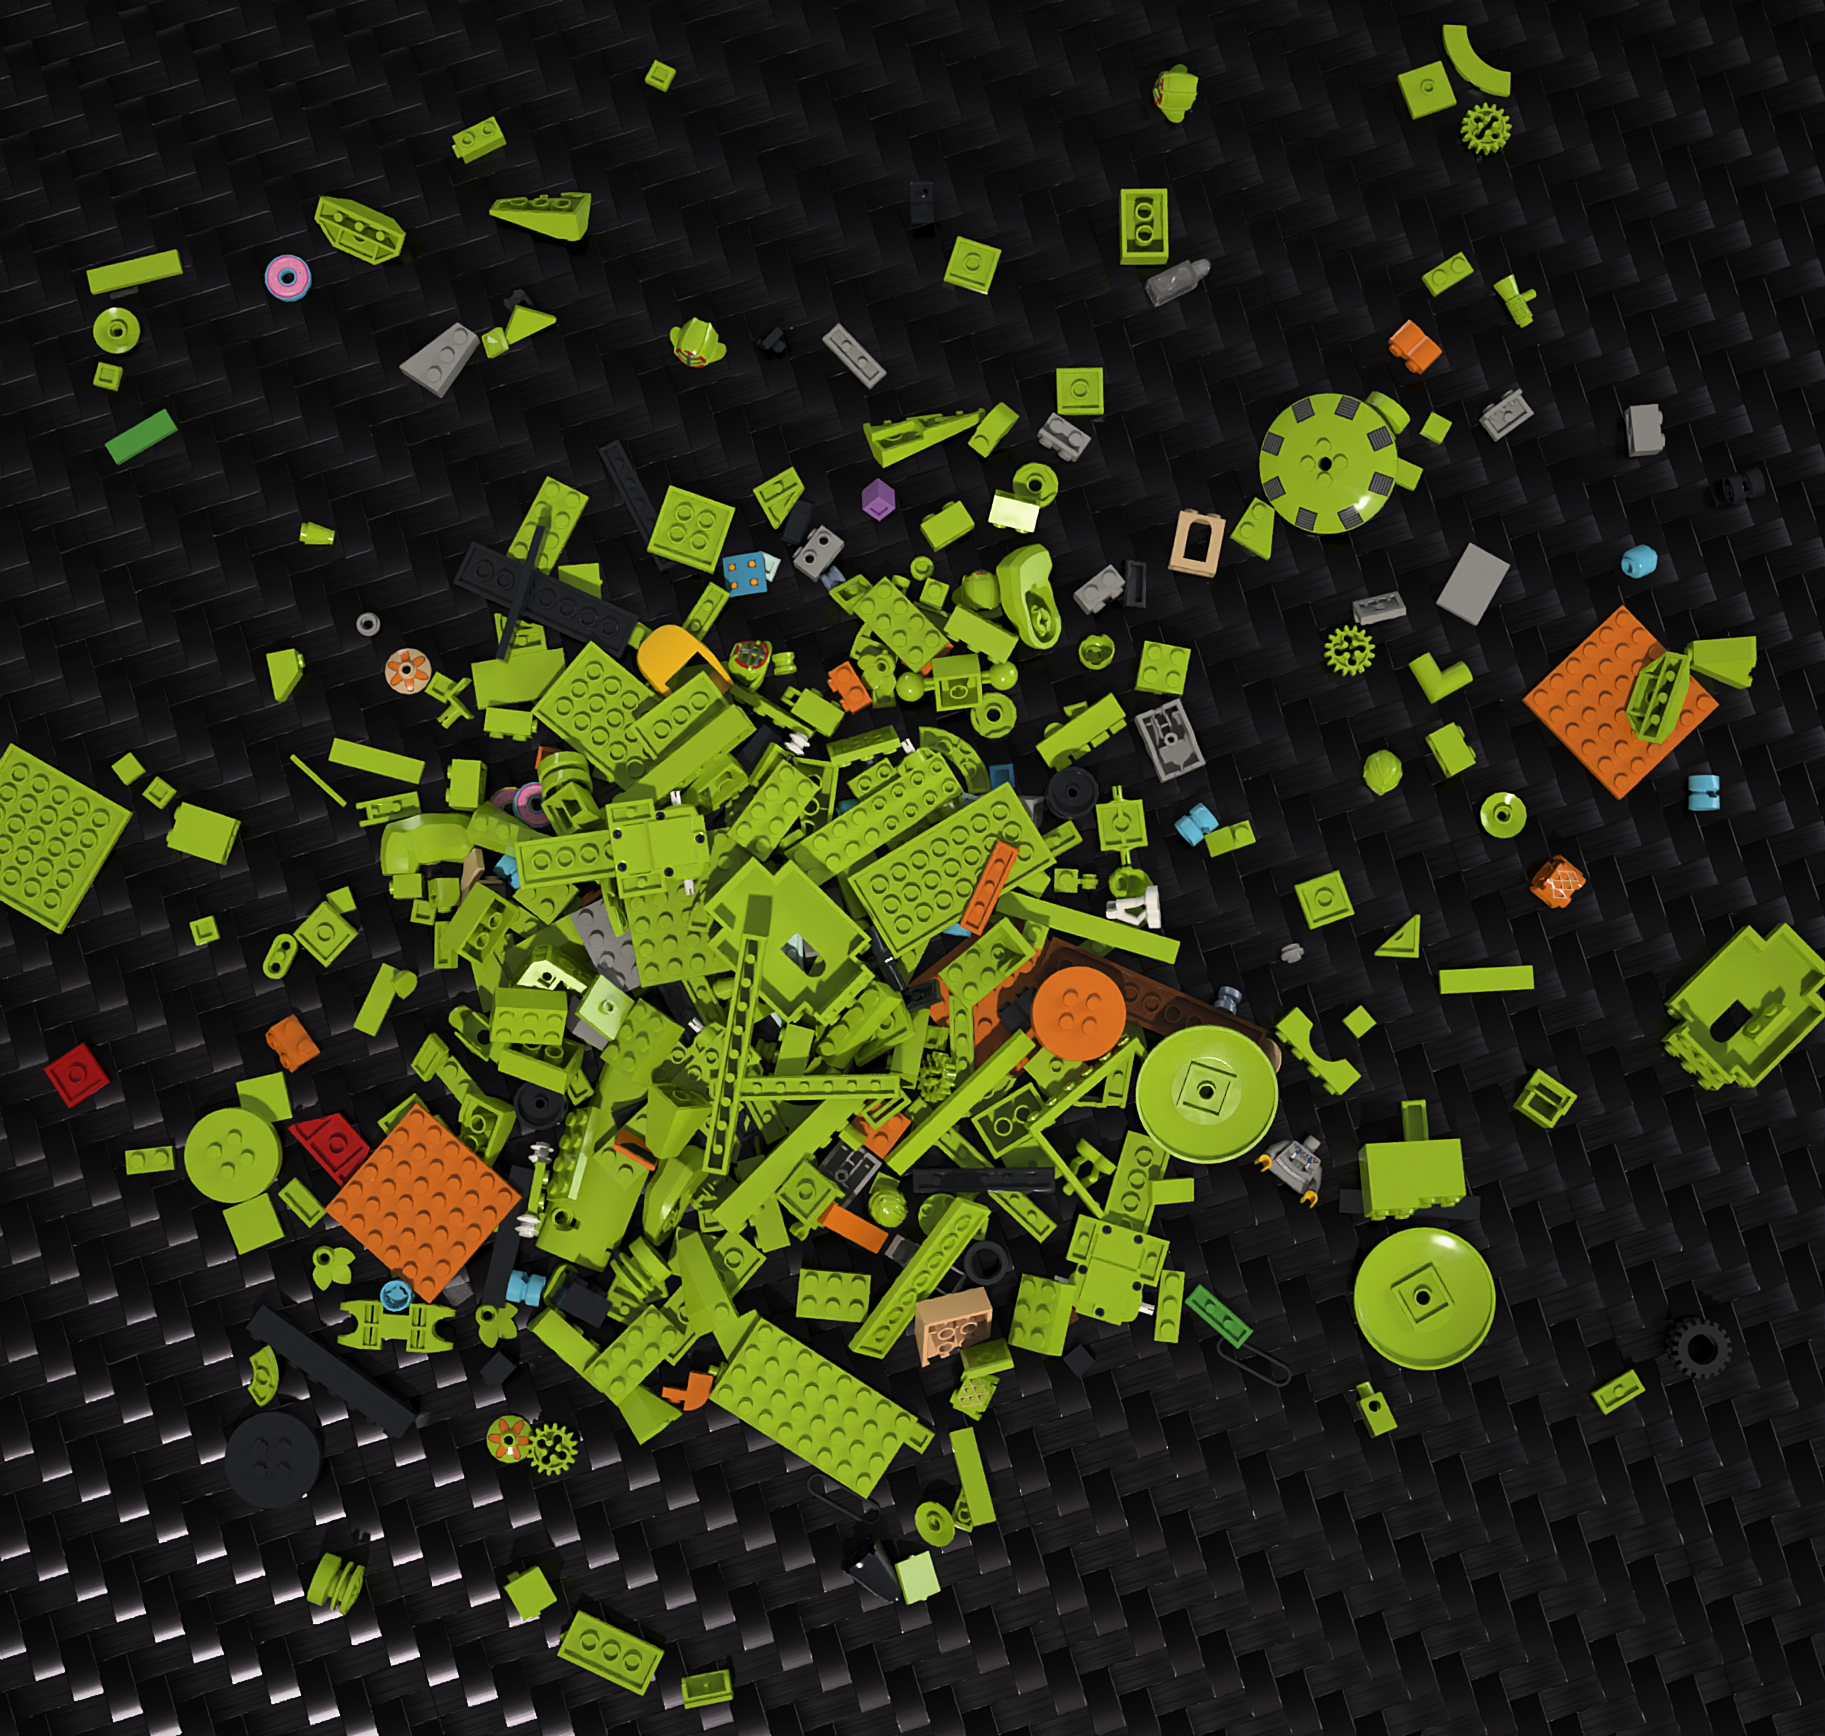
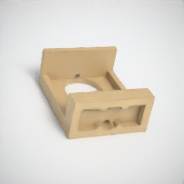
[1168,509,1226,578]

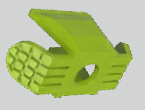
[449,1005,505,1065]

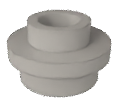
[357,612,380,636]
[1281,944,1304,963]

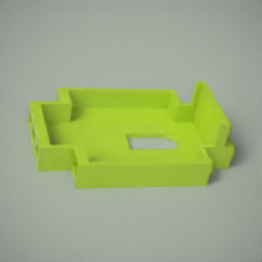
[703,856,875,1027]
[1662,922,1825,1090]

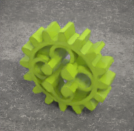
[1460,103,1512,155]
[1324,625,1375,676]
[917,1051,956,1103]
[526,1422,579,1476]

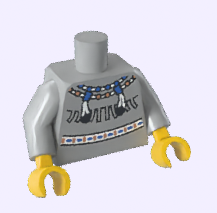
[1254,1135,1322,1208]

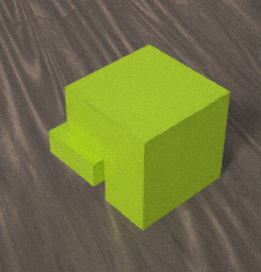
[541,781,605,837]
[1513,1069,1577,1128]
[503,1565,557,1621]

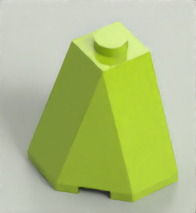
[1684,636,1757,689]
[645,1083,713,1159]
[618,1383,684,1445]

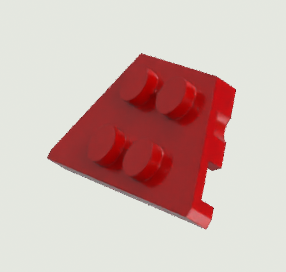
[288,1112,371,1188]

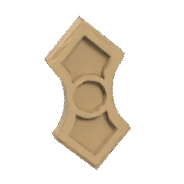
[457,848,485,910]

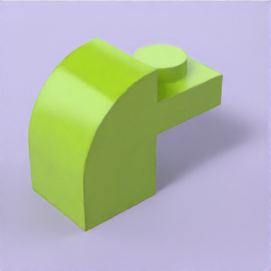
[968,402,1019,458]

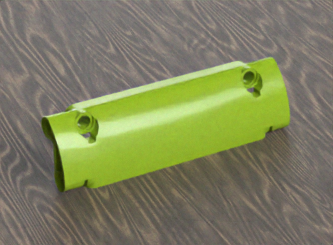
[535,1005,689,1273]

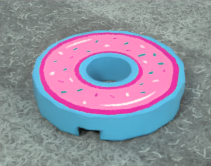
[265,255,312,302]
[513,782,550,829]

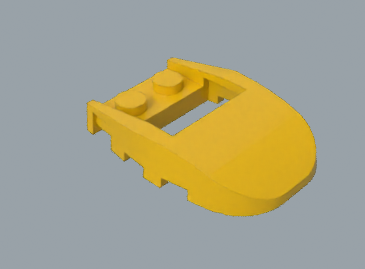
[637,625,734,699]

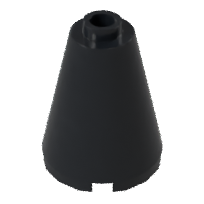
[841,1536,903,1602]

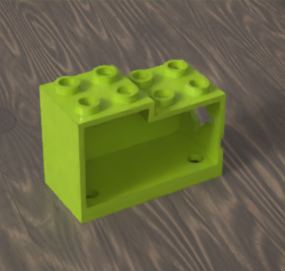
[1358,1139,1466,1221]

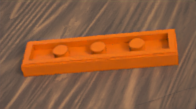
[959,840,1020,936]
[817,1202,889,1254]

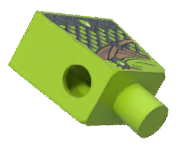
[1356,1381,1397,1438]

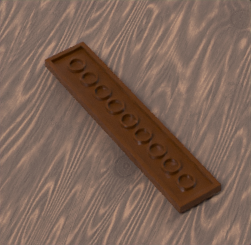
[1034,936,1268,1048]

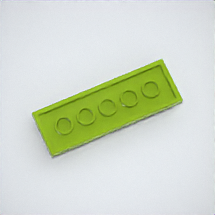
[659,1232,767,1366]

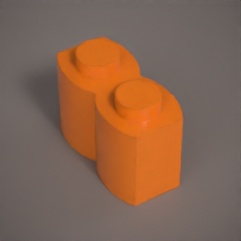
[1388,320,1442,375]

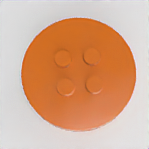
[1030,966,1126,1062]

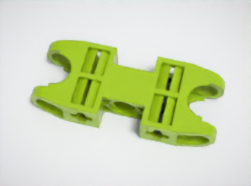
[337,1299,456,1353]

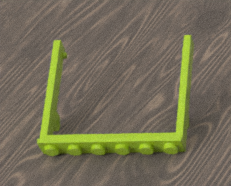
[1023,1035,1149,1219]

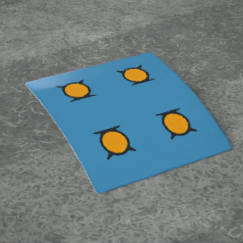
[723,552,767,597]

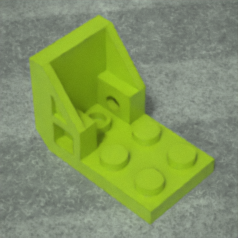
[937,917,1036,1011]
[508,943,598,997]

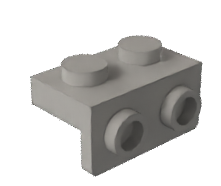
[1479,389,1534,442]

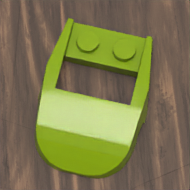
[1036,1046,1135,1108]

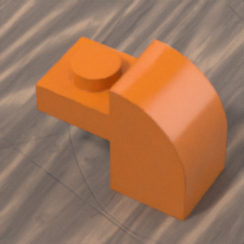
[662,1370,714,1410]

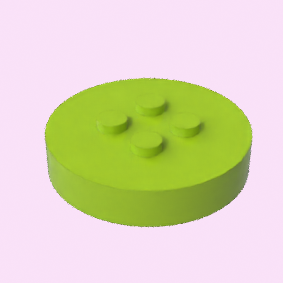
[184,1107,283,1203]

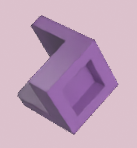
[862,478,895,521]

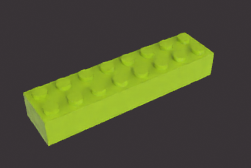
[710,1099,866,1235]

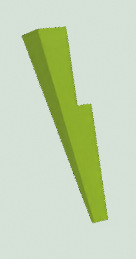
[863,408,986,468]
[680,753,755,817]

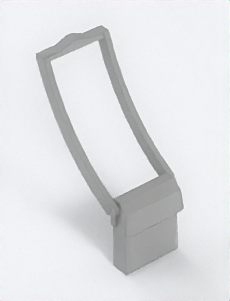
[885,1234,967,1295]

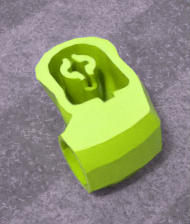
[996,544,1061,649]
[380,812,482,876]
[642,1145,709,1246]

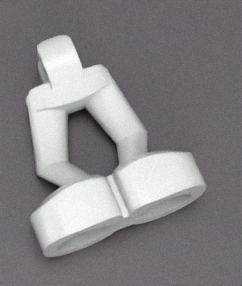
[1106,886,1161,928]

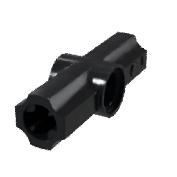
[863,925,907,992]

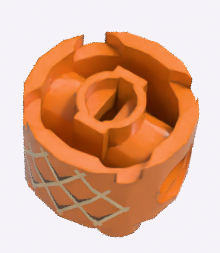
[1529,855,1586,908]

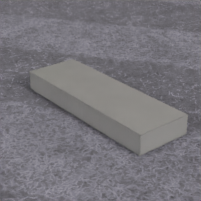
[822,323,886,389]

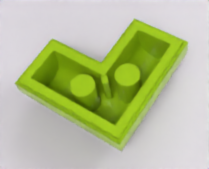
[1408,652,1473,704]

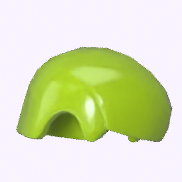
[1078,634,1115,670]

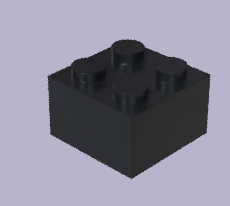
[549,1271,613,1328]

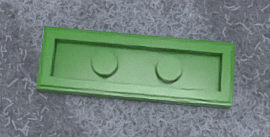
[105,409,178,465]
[1184,1284,1253,1349]

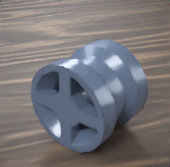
[819,566,847,592]

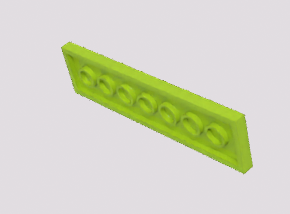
[848,1197,991,1359]

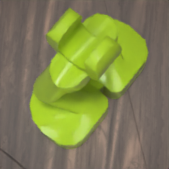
[1063,1138,1117,1195]

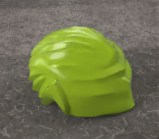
[1363,749,1403,796]
[1108,865,1153,899]
[868,1184,908,1228]

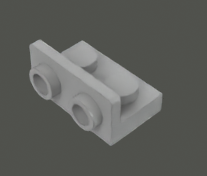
[1037,412,1091,462]
[1353,592,1406,625]

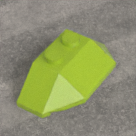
[314,196,406,265]
[1626,651,1690,745]

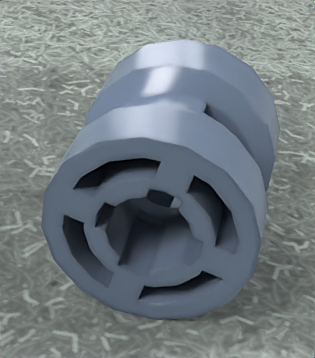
[1214,986,1242,1016]

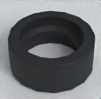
[963,1240,1008,1285]

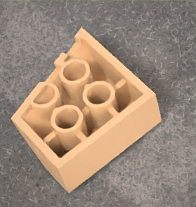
[914,1287,992,1367]

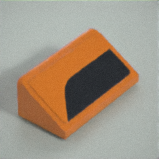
[612,1129,660,1170]

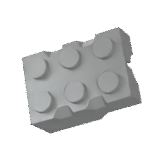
[1134,698,1206,783]
[817,1139,882,1209]

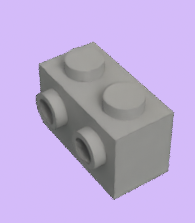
[1625,404,1665,457]
[793,525,844,582]
[1073,564,1125,615]

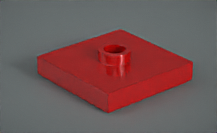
[44,1043,111,1108]

